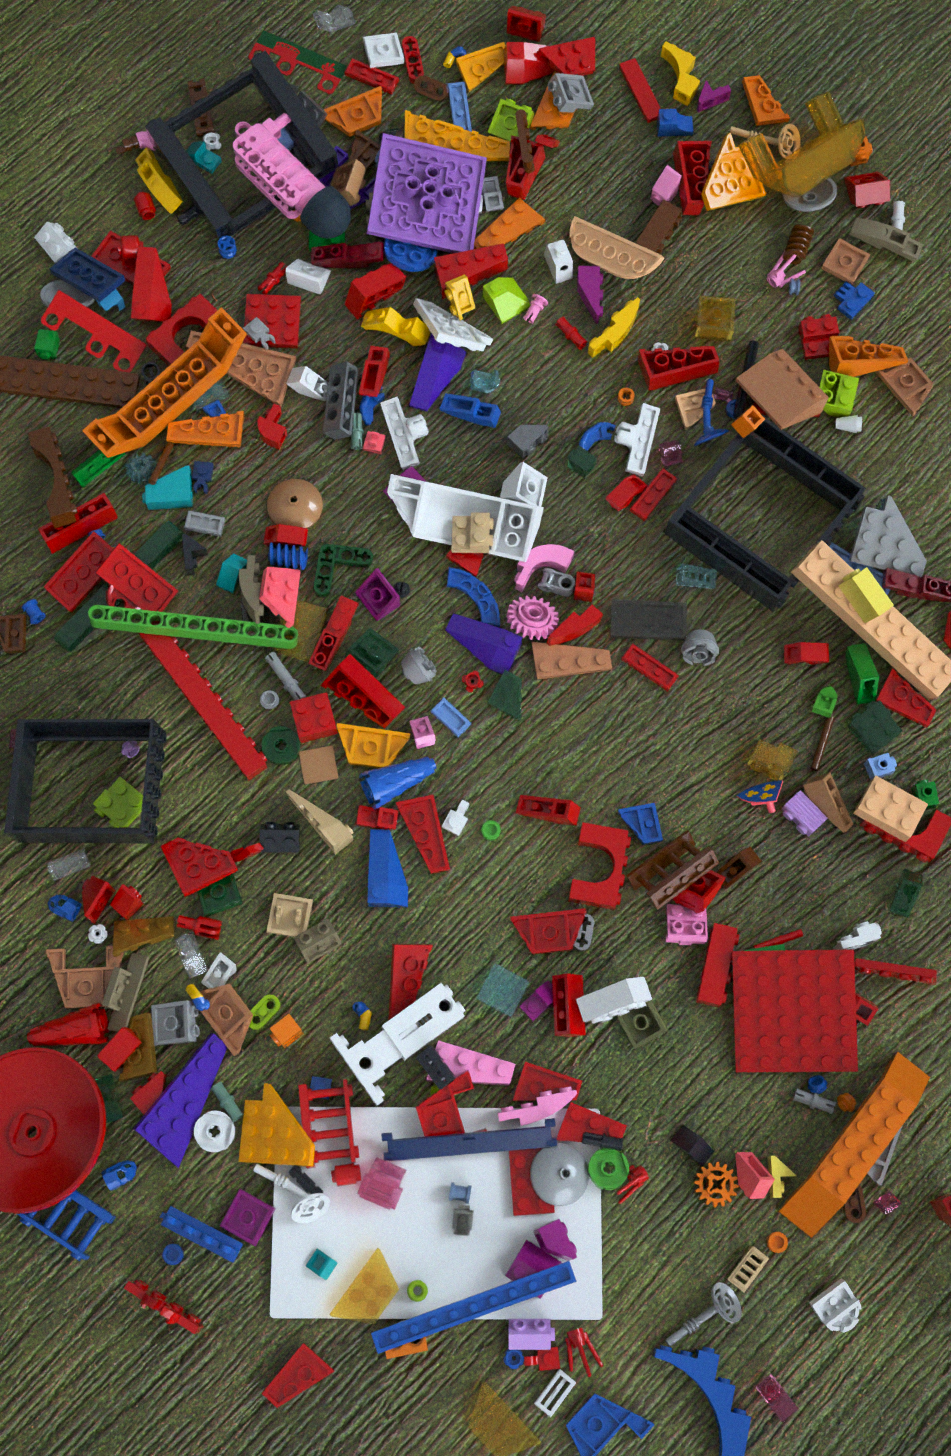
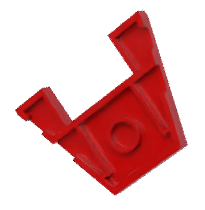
[416,1070,487,1136]

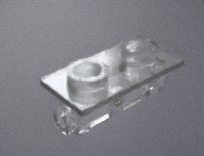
[47,848,91,881]

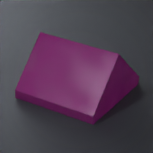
[355,568,401,621]

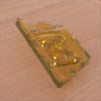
[329,1248,399,1324]
[468,1381,542,1456]

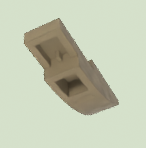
[849,218,923,262]
[239,555,264,624]

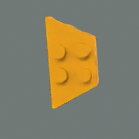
[337,723,410,768]

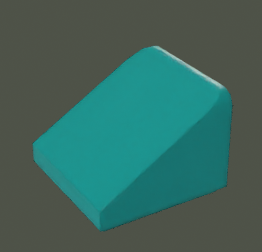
[306,1248,338,1280]

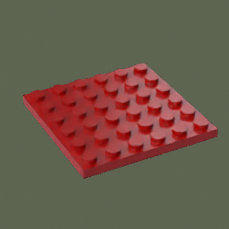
[732,949,858,1072]

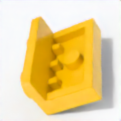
[445,274,475,320]

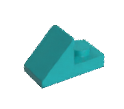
[186,141,222,174]

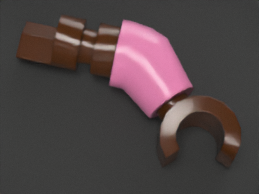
[115,131,162,159]

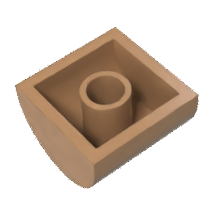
[330,159,366,206]

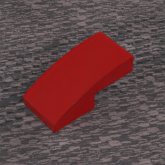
[355,805,398,830]

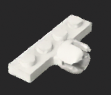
[380,397,428,470]
[614,403,660,477]

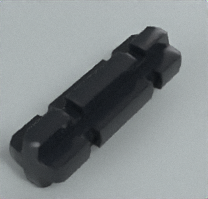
[288,1166,323,1194]

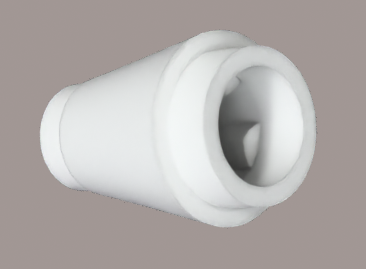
[836,415,862,433]

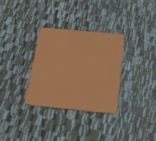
[299,746,338,784]

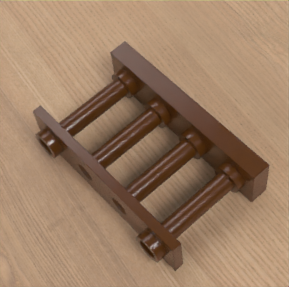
[626,830,719,910]

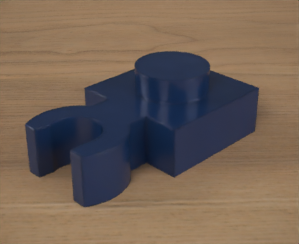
[192,461,214,494]

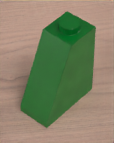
[845,643,879,705]

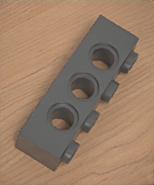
[323,362,359,440]

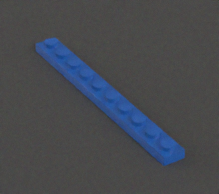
[371,1261,577,1354]

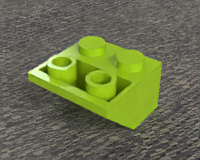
[819,370,859,418]

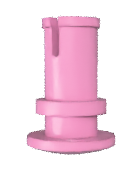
[523,294,548,324]

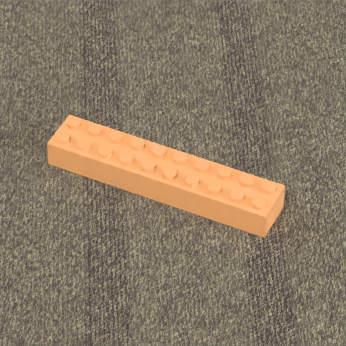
[791,540,951,700]

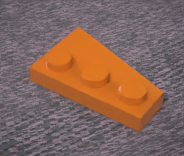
[742,75,790,126]

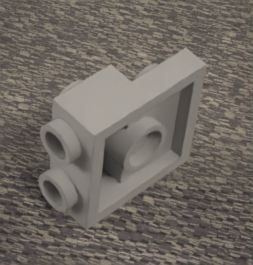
[548,73,594,113]
[151,1000,199,1046]

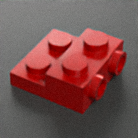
[798,314,839,360]

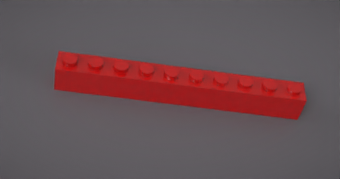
[138,621,267,781]

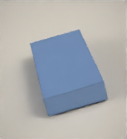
[431,698,471,738]

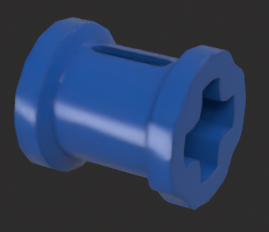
[22,599,46,624]

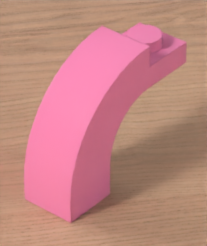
[514,544,574,592]

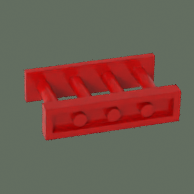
[298,1079,360,1169]

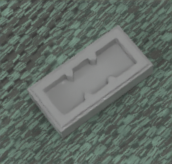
[184,510,225,537]

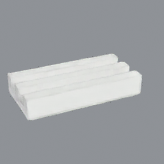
[534,1369,576,1417]

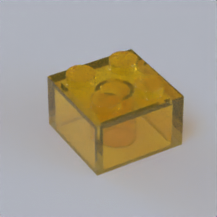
[695,295,736,341]

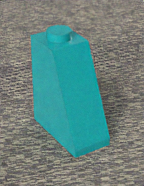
[142,466,193,510]

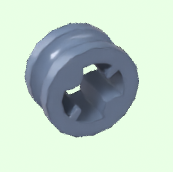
[789,278,800,296]

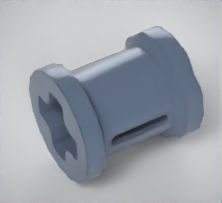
[448,1182,472,1204]

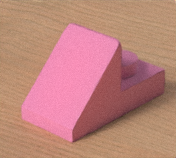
[409,716,436,749]

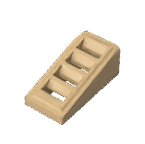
[727,1246,769,1293]

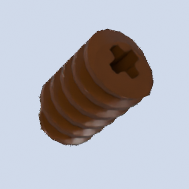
[783,224,814,265]

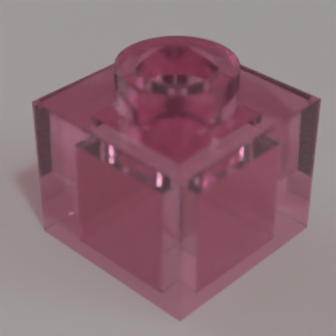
[659,440,683,466]

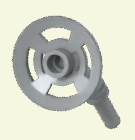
[665,1282,742,1347]

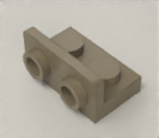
[294,919,342,964]

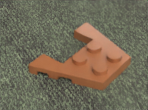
[46,946,125,1009]

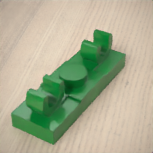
[71,450,126,488]

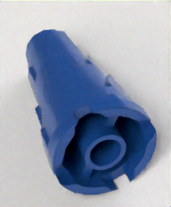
[359,756,436,809]

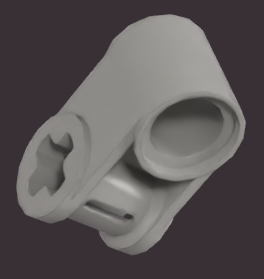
[538,568,575,597]

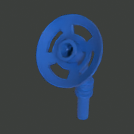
[694,379,729,446]

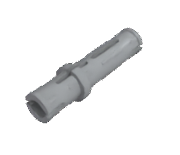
[265,652,306,700]

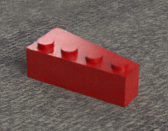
[320,654,405,729]

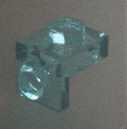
[470,370,500,394]

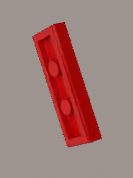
[345,58,399,95]
[630,468,678,521]
[621,643,679,692]

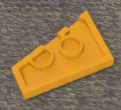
[456,42,505,93]

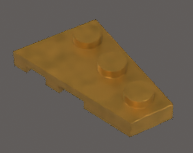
[113,916,175,957]
[119,1013,157,1082]

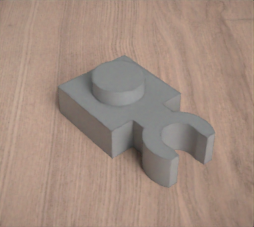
[243,317,276,350]

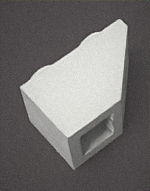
[286,366,328,401]

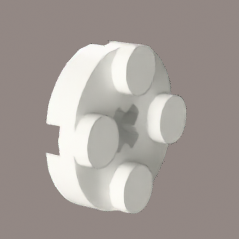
[194,1111,235,1153]

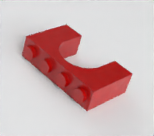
[146,293,218,367]
[860,810,951,862]
[568,822,631,910]

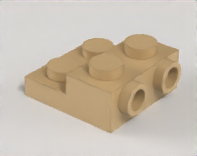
[451,512,494,553]

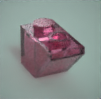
[755,1374,798,1423]

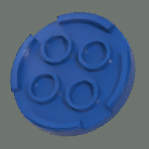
[384,238,437,272]

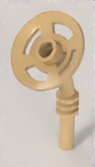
[729,124,800,161]

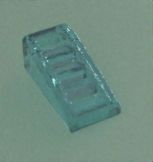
[676,563,717,589]

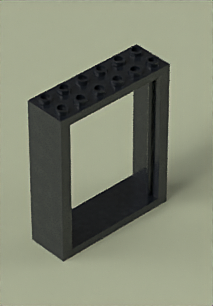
[4,719,167,844]

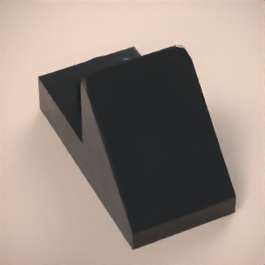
[182,534,208,576]

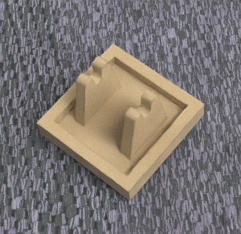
[266,893,313,937]

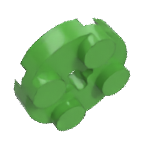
[588,1148,629,1190]

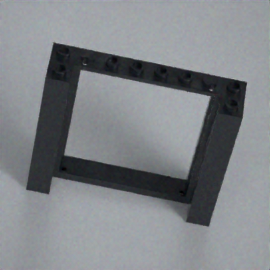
[145,50,339,240]
[665,416,866,612]

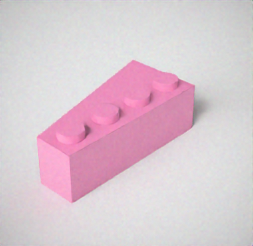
[426,1040,516,1086]

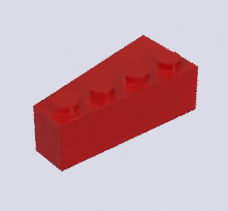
[673,141,712,215]
[434,243,508,299]
[638,346,720,391]

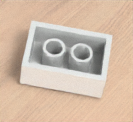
[576,977,652,1024]

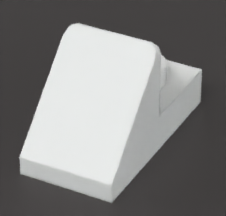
[201,952,236,989]

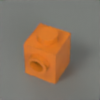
[731,405,765,438]

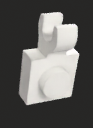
[442,800,469,836]

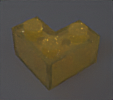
[747,739,798,780]

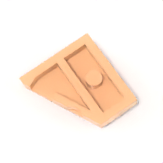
[675,389,716,430]

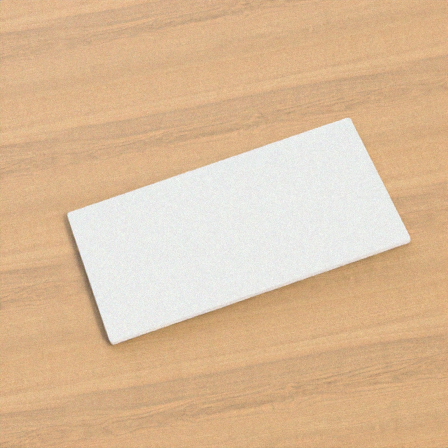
[270,1107,602,1320]

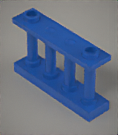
[17,1190,116,1261]

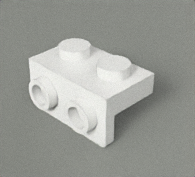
[34,222,77,263]

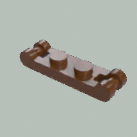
[187,78,214,137]
[515,109,535,173]

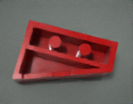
[506,135,546,200]
[344,263,406,320]

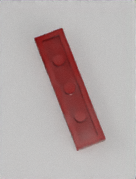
[619,58,661,123]

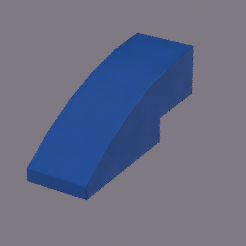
[440,393,501,428]

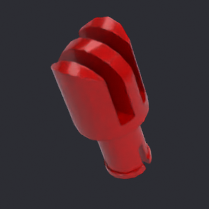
[177,915,222,940]

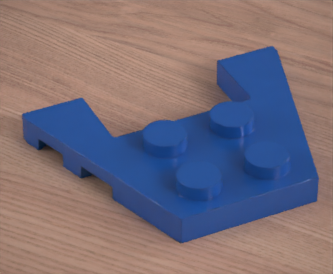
[566,1393,654,1456]

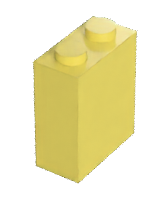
[838,567,894,623]

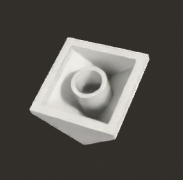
[286,259,331,295]

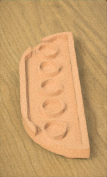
[570,216,664,279]

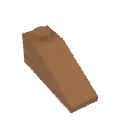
[803,773,853,832]

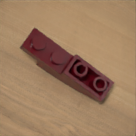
[311,242,384,268]
[882,568,951,602]

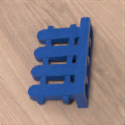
[160,1206,243,1263]

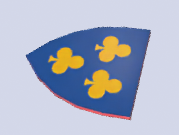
[736,780,783,813]

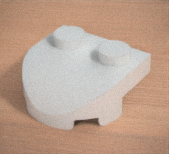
[809,1278,861,1332]

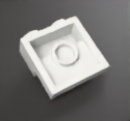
[833,921,881,950]

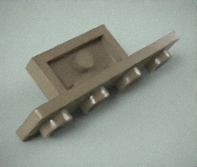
[102,953,149,1032]

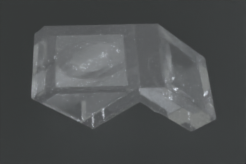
[313,5,356,32]

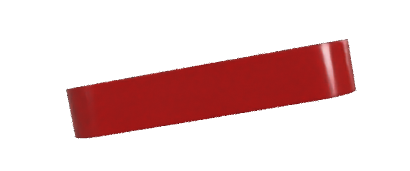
[402,36,424,84]

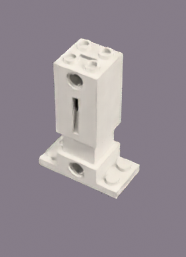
[330,983,465,1106]

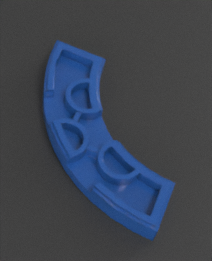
[447,567,500,627]

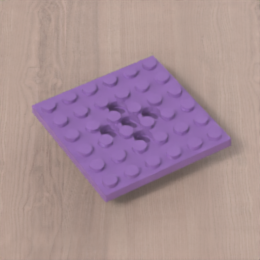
[366,133,487,253]

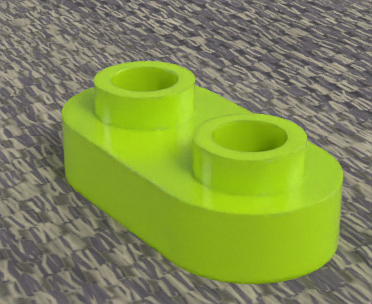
[249,995,281,1030]

